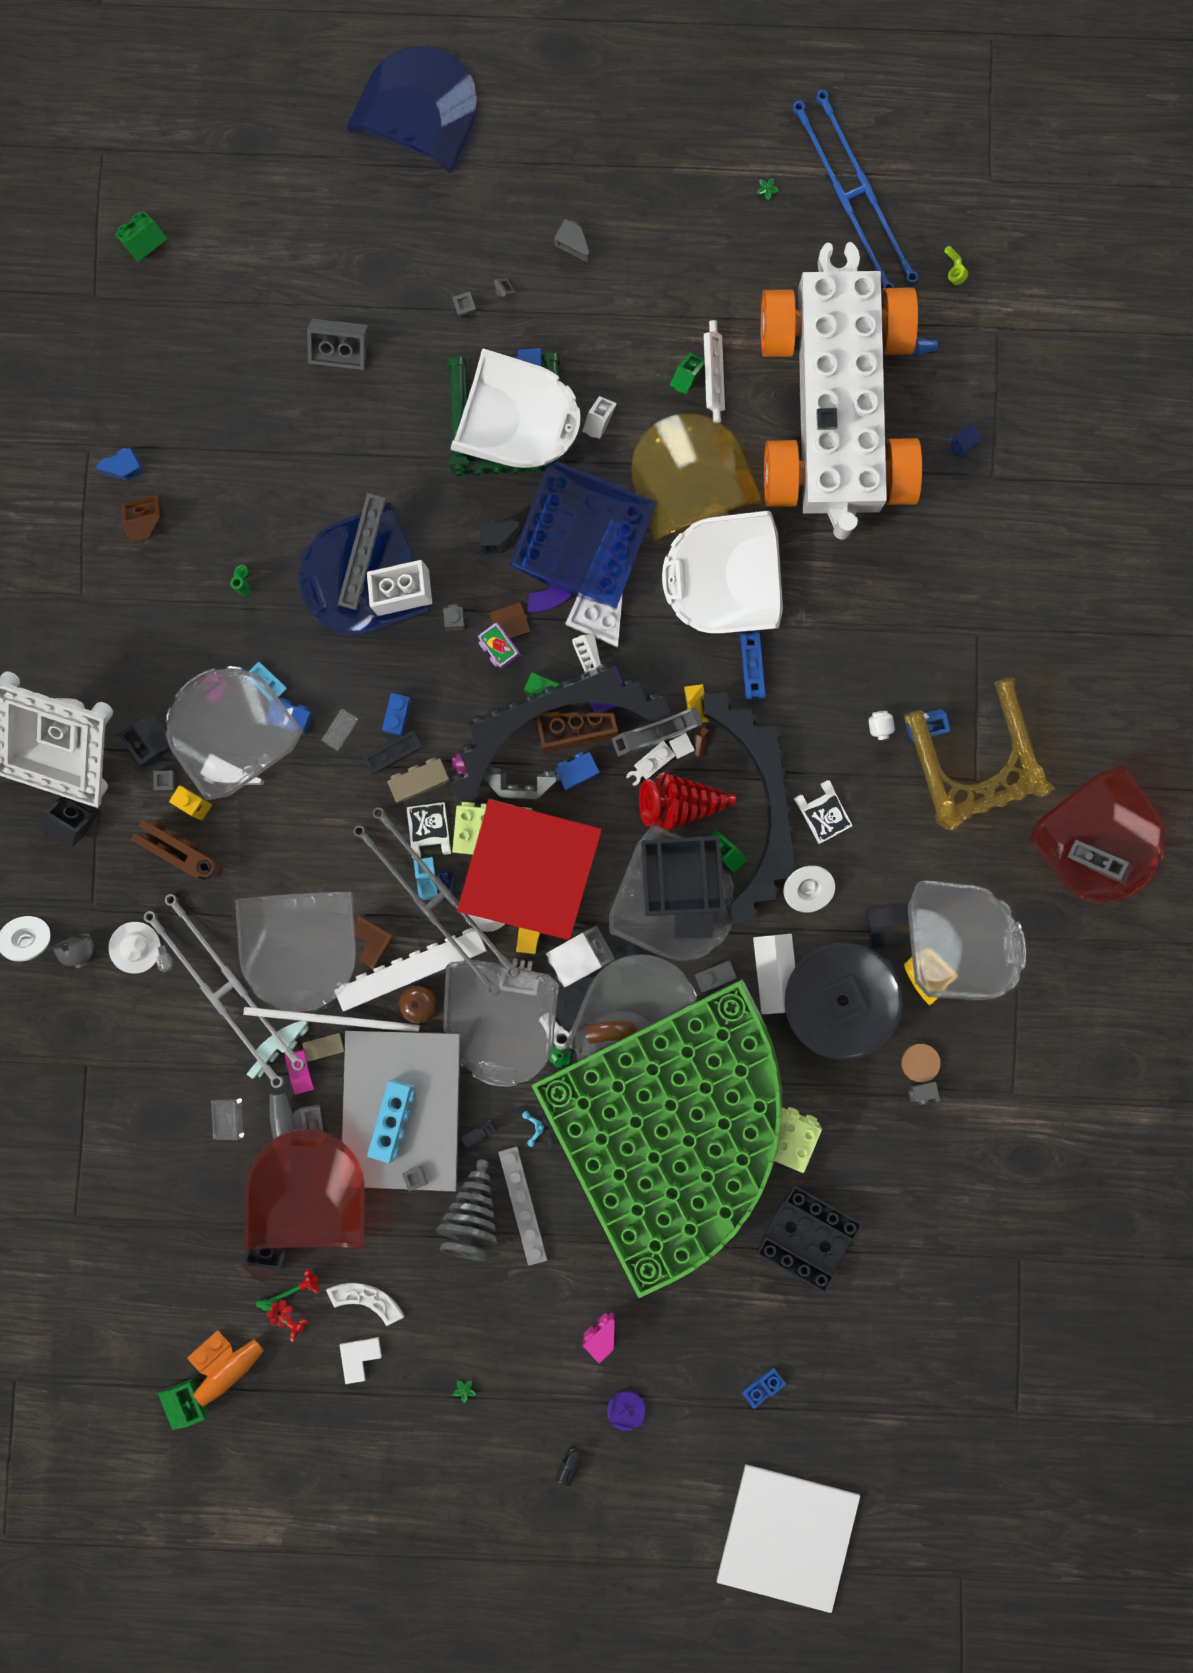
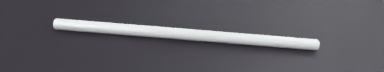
[243,1007,419,1032]

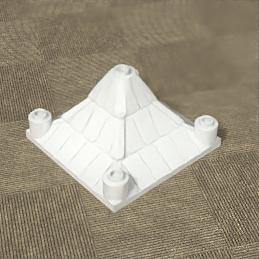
[0,671,113,808]

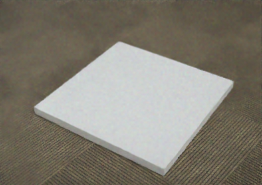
[717,1464,860,1613]

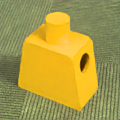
[169,785,212,821]

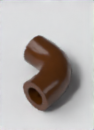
[585,1020,637,1044]

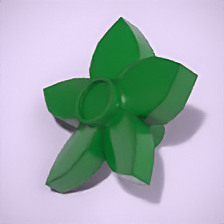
[756,178,779,201]
[453,1380,476,1403]

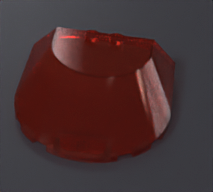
[1029,766,1166,903]
[244,1130,364,1250]

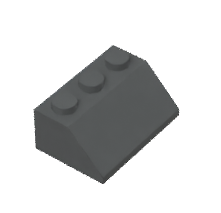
[307,319,368,370]

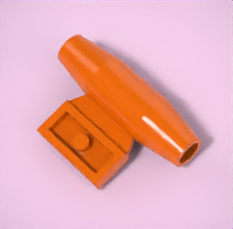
[187,1330,264,1407]

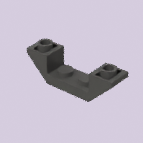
[483,768,561,799]

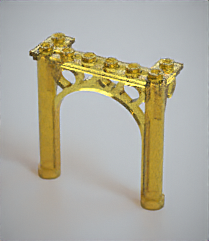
[904,677,1055,830]

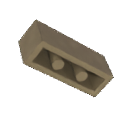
[387,757,449,804]

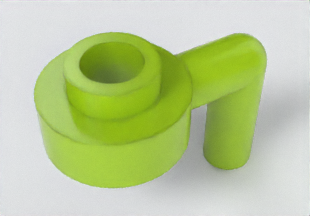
[945,246,968,285]

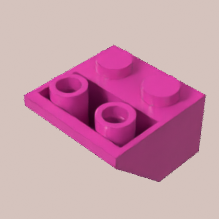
[583,1311,615,1363]

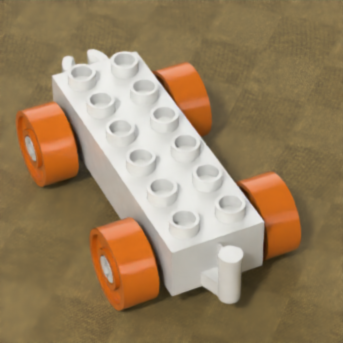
[761,242,922,540]

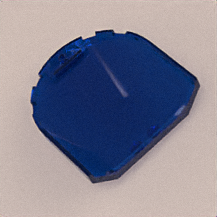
[347,46,477,173]
[298,503,429,635]

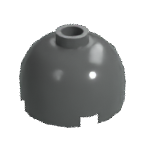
[53,933,94,968]

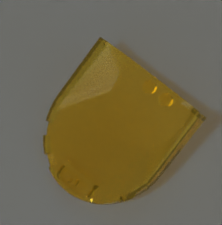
[631,414,762,542]

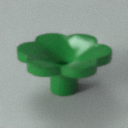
[548,1043,572,1068]

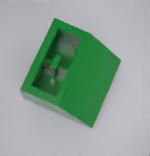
[115,211,167,262]
[158,1377,209,1430]

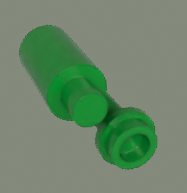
[230,565,252,596]

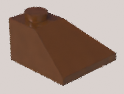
[122,495,160,543]

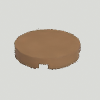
[901,1044,940,1082]

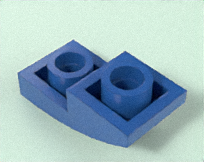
[741,1368,786,1409]

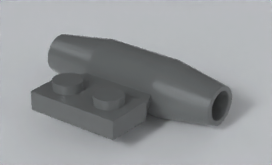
[269,1091,325,1170]

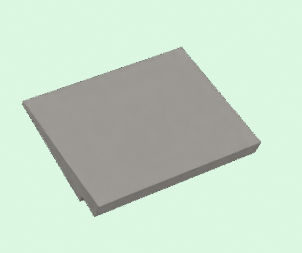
[341,1031,461,1191]

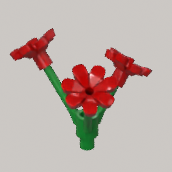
[256,1269,320,1343]

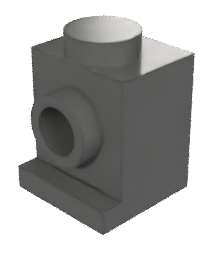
[908,1081,940,1105]

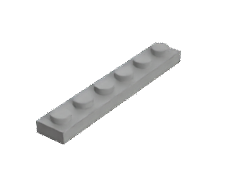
[499,1146,547,1266]

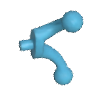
[522,1111,544,1147]

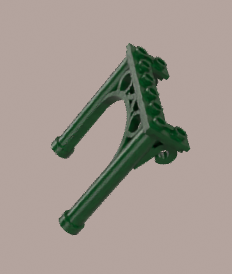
[447,353,565,476]

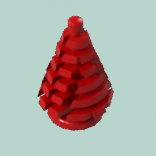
[639,772,737,832]

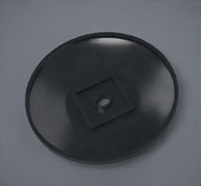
[785,943,902,1060]

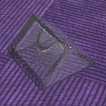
[211,1098,244,1140]

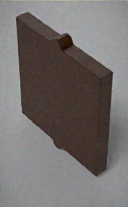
[489,602,530,639]

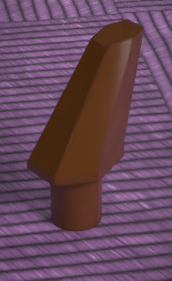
[694,727,709,759]

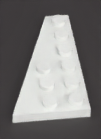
[565,520,629,647]

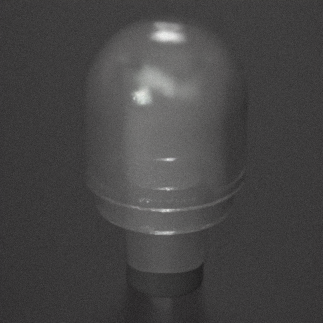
[156,945,173,973]

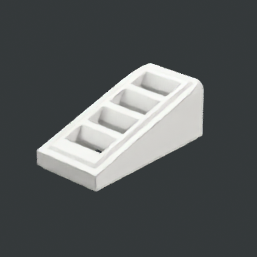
[572,634,601,673]

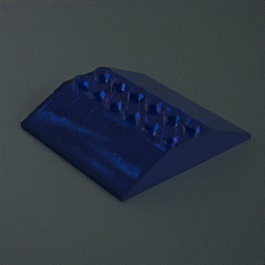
[509,460,657,608]

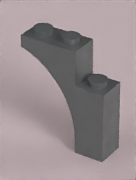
[612,707,703,757]

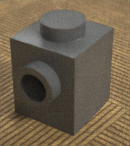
[443,605,465,631]

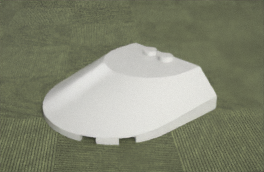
[451,349,580,468]
[662,511,783,633]

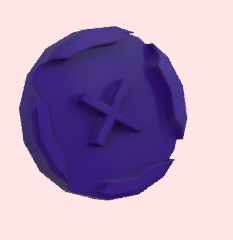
[607,1390,646,1431]

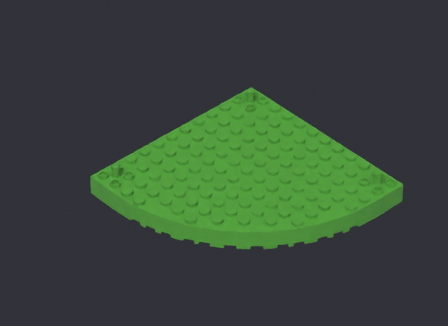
[532,979,783,1298]

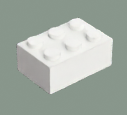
[367,560,432,616]

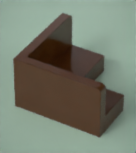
[351,916,394,969]

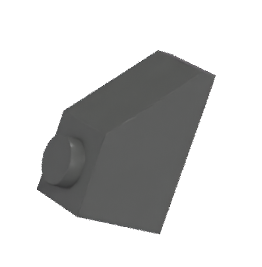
[554,219,589,263]
[694,960,736,992]

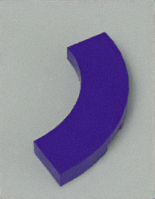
[528,558,588,613]

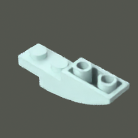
[247,1021,310,1079]

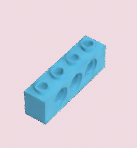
[367,1080,416,1163]

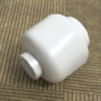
[869,711,895,740]

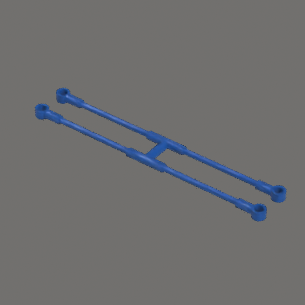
[793,90,918,291]

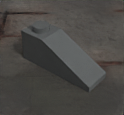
[1067,840,1133,885]

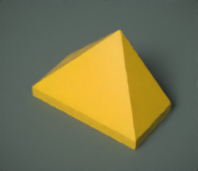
[684,684,708,723]

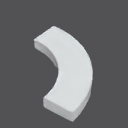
[326,1283,404,1326]

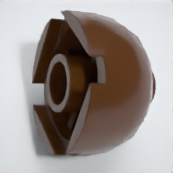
[398,985,438,1024]

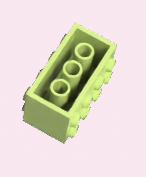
[452,802,532,854]
[775,1107,822,1173]

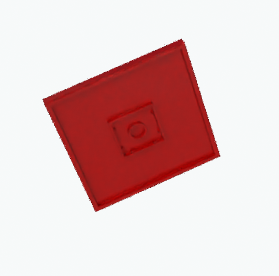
[457,799,602,940]

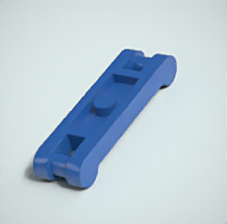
[740,631,765,700]

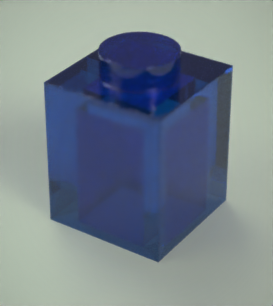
[950,424,983,457]

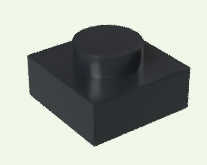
[816,408,838,430]

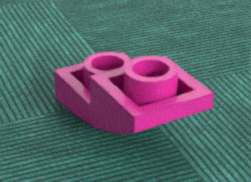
[285,1049,314,1094]

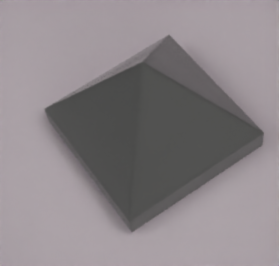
[494,278,516,297]

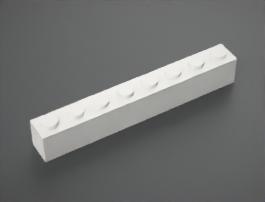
[334,928,487,1011]

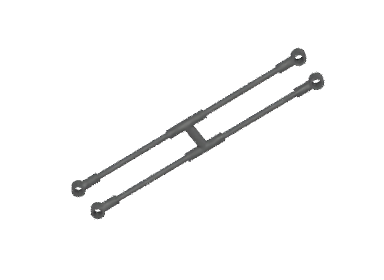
[353,807,520,996]

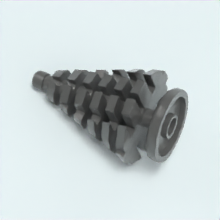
[436,1159,497,1261]

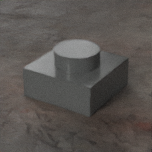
[452,292,476,317]
[153,771,174,791]
[402,1165,428,1191]

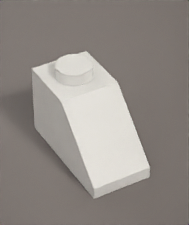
[582,396,617,439]

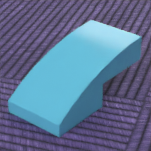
[246,662,286,701]
[414,857,438,900]

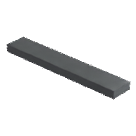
[338,493,387,610]

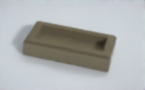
[302,1033,345,1062]

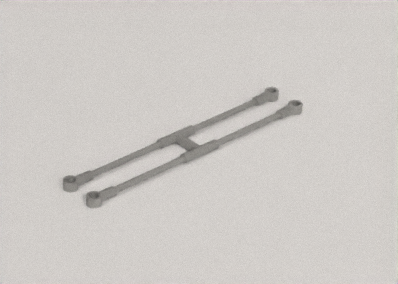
[144,894,305,1088]

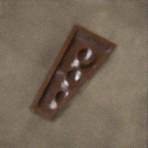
[536,712,618,753]

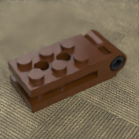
[131,819,222,880]

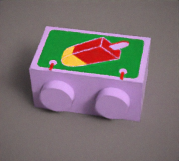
[478,623,521,668]

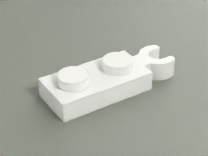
[626,741,675,786]

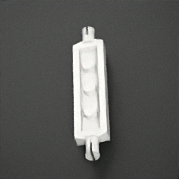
[704,320,725,423]

